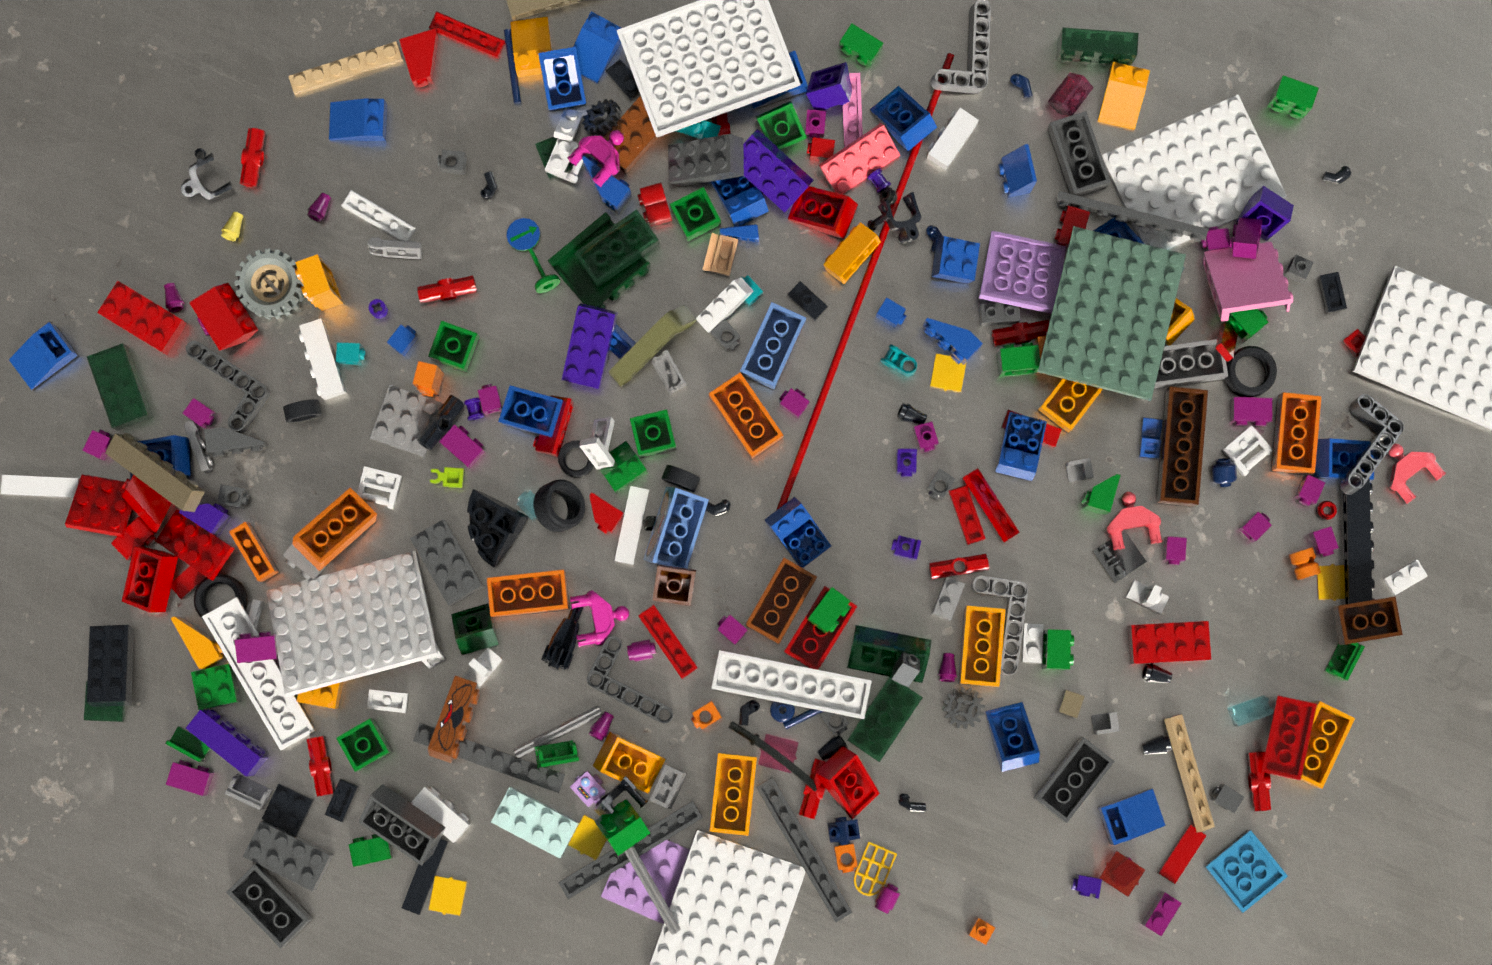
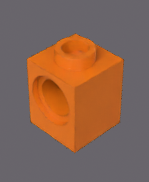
[691,701,722,730]
[834,843,858,873]
[967,916,995,945]

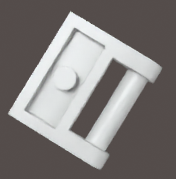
[545,139,586,183]
[1222,425,1274,477]
[357,466,402,509]

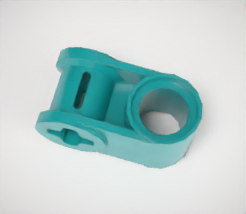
[880,344,917,377]

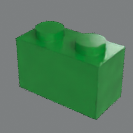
[839,23,883,67]

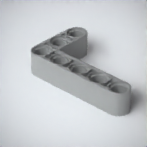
[930,0,991,94]
[971,576,1028,676]

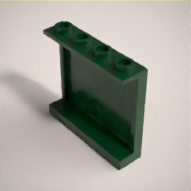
[547,212,651,309]

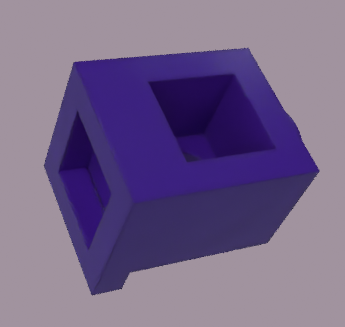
[896,449,917,477]
[891,535,921,560]
[1071,874,1102,899]

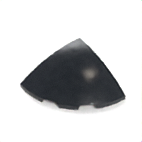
[467,489,528,567]

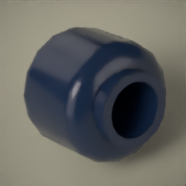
[1211,458,1237,487]
[770,701,795,723]

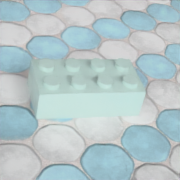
[491,787,579,858]

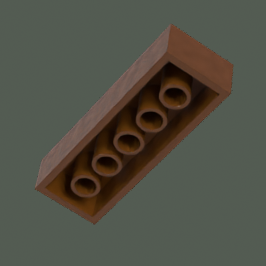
[1156,387,1208,507]

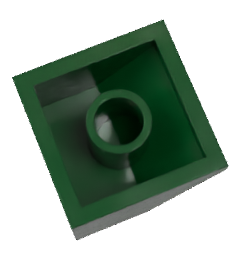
[451,603,499,655]

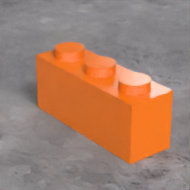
[413,361,444,397]
[229,522,279,582]

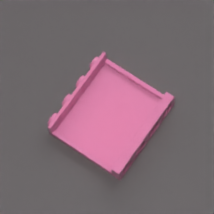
[1203,242,1293,322]

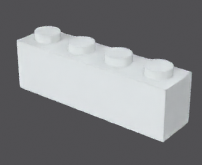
[298,319,347,400]

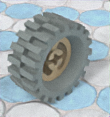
[234,248,304,319]

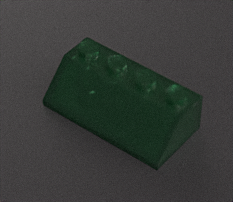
[847,625,931,683]

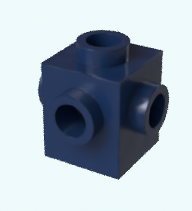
[827,817,860,846]

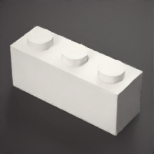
[927,108,979,170]
[696,277,754,333]
[411,786,471,843]

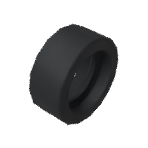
[283,399,322,423]
[558,440,594,478]
[662,465,700,492]

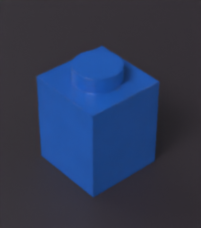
[876,297,907,328]
[387,325,418,356]

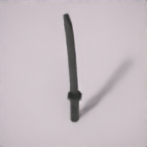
[728,721,817,791]

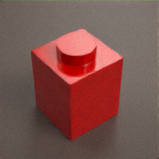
[807,137,835,162]

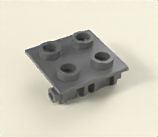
[1093,530,1147,583]

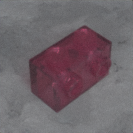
[1047,72,1094,116]

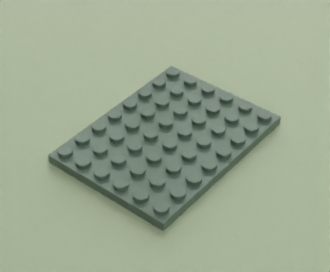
[1037,226,1186,401]

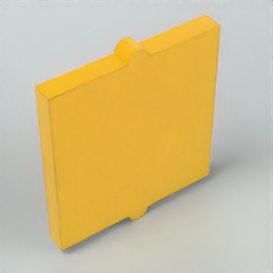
[930,353,966,392]
[1317,564,1345,601]
[568,815,607,860]
[429,876,467,916]

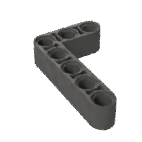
[186,341,270,433]
[1340,394,1404,495]
[587,636,674,724]

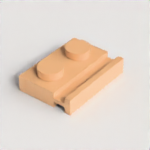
[703,233,739,277]

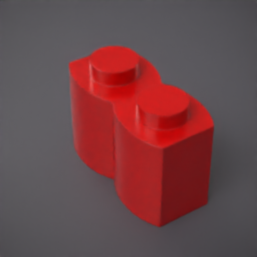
[637,182,672,227]
[111,517,158,560]

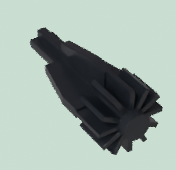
[541,602,583,670]

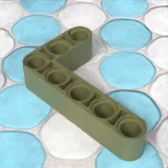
[608,305,697,387]

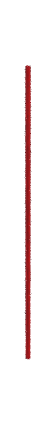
[776,53,955,510]

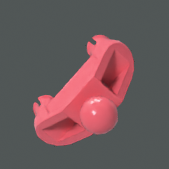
[1388,443,1446,504]
[1106,492,1163,550]

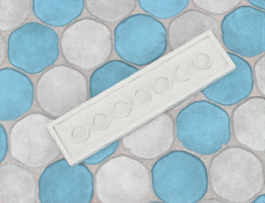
[202,597,315,751]
[712,650,872,719]

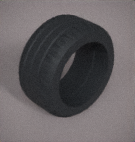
[1225,346,1277,397]
[533,479,585,532]
[194,574,247,620]

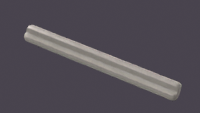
[514,706,602,758]
[625,846,681,935]

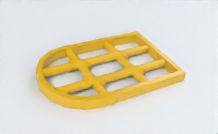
[854,842,897,896]

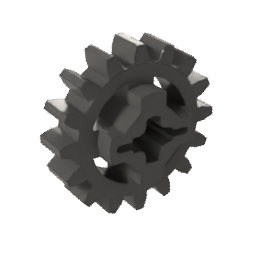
[582,99,622,136]
[943,687,985,729]

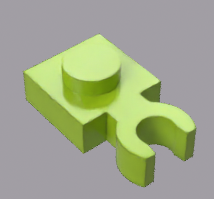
[430,467,464,488]

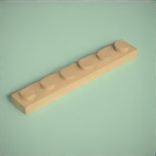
[289,41,403,95]
[1164,714,1215,832]

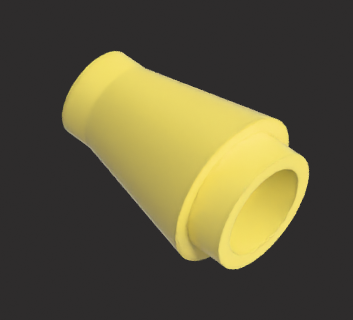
[221,212,244,241]

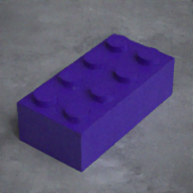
[743,129,814,213]
[562,303,618,389]
[186,709,269,777]

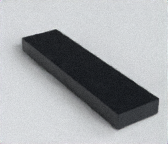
[401,839,449,915]

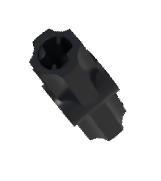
[417,395,464,451]

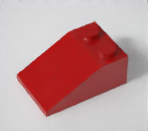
[788,186,858,239]
[816,747,880,819]

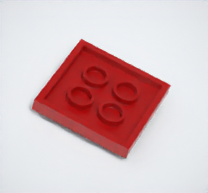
[65,474,132,537]

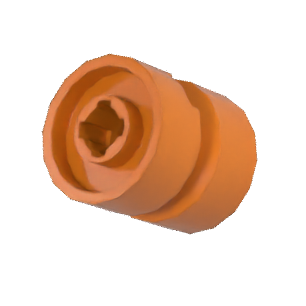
[1289,547,1321,580]

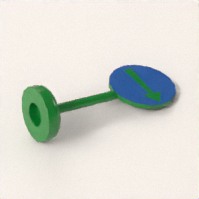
[506,218,560,293]

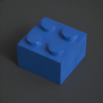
[931,236,980,284]

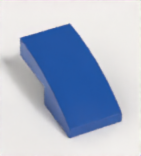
[1140,417,1163,459]

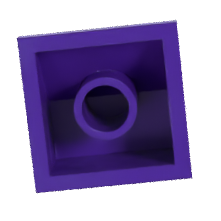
[806,62,852,110]
[1237,186,1294,241]
[179,503,232,536]

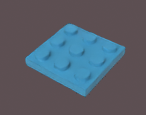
[1205,830,1288,913]

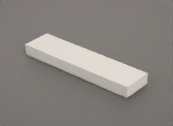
[341,190,416,242]
[1,475,80,498]
[615,486,649,565]

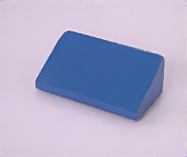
[610,323,636,359]

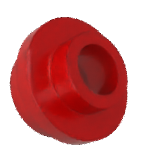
[1317,501,1337,520]

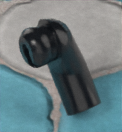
[1323,166,1351,184]
[480,171,498,199]
[705,499,731,516]
[739,700,760,726]
[898,794,926,813]

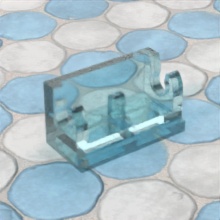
[1227,695,1274,727]

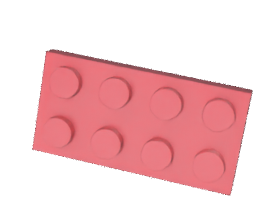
[819,123,901,195]

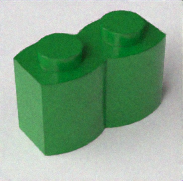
[348,834,393,867]

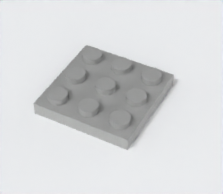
[370,385,444,458]

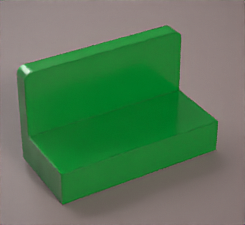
[165,726,211,762]

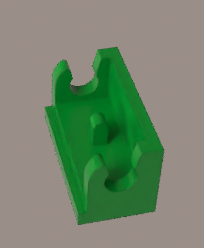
[1324,643,1365,681]
[534,740,579,768]

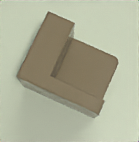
[1059,690,1085,718]

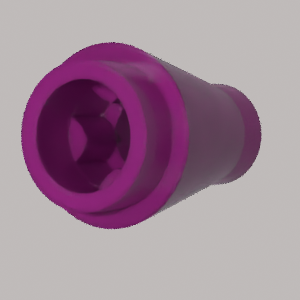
[307,193,331,222]
[164,283,184,313]
[938,653,957,682]
[589,711,614,742]

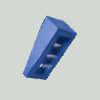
[720,224,759,242]

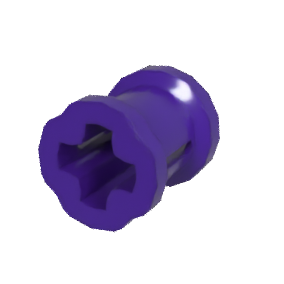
[867,168,891,194]
[368,299,388,319]
[464,398,485,421]

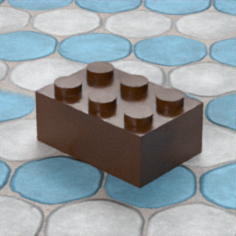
[1332,596,1403,645]

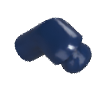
[1010,73,1033,98]
[926,225,943,253]

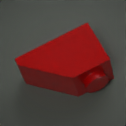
[589,492,624,534]

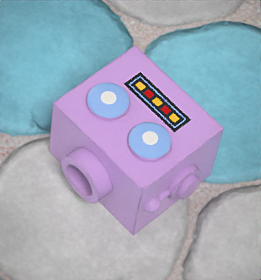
[570,771,606,807]

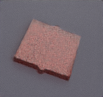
[1099,851,1145,897]

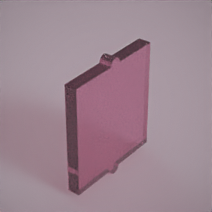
[758,734,799,773]

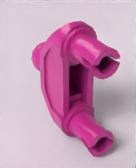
[567,130,624,187]
[570,590,629,647]

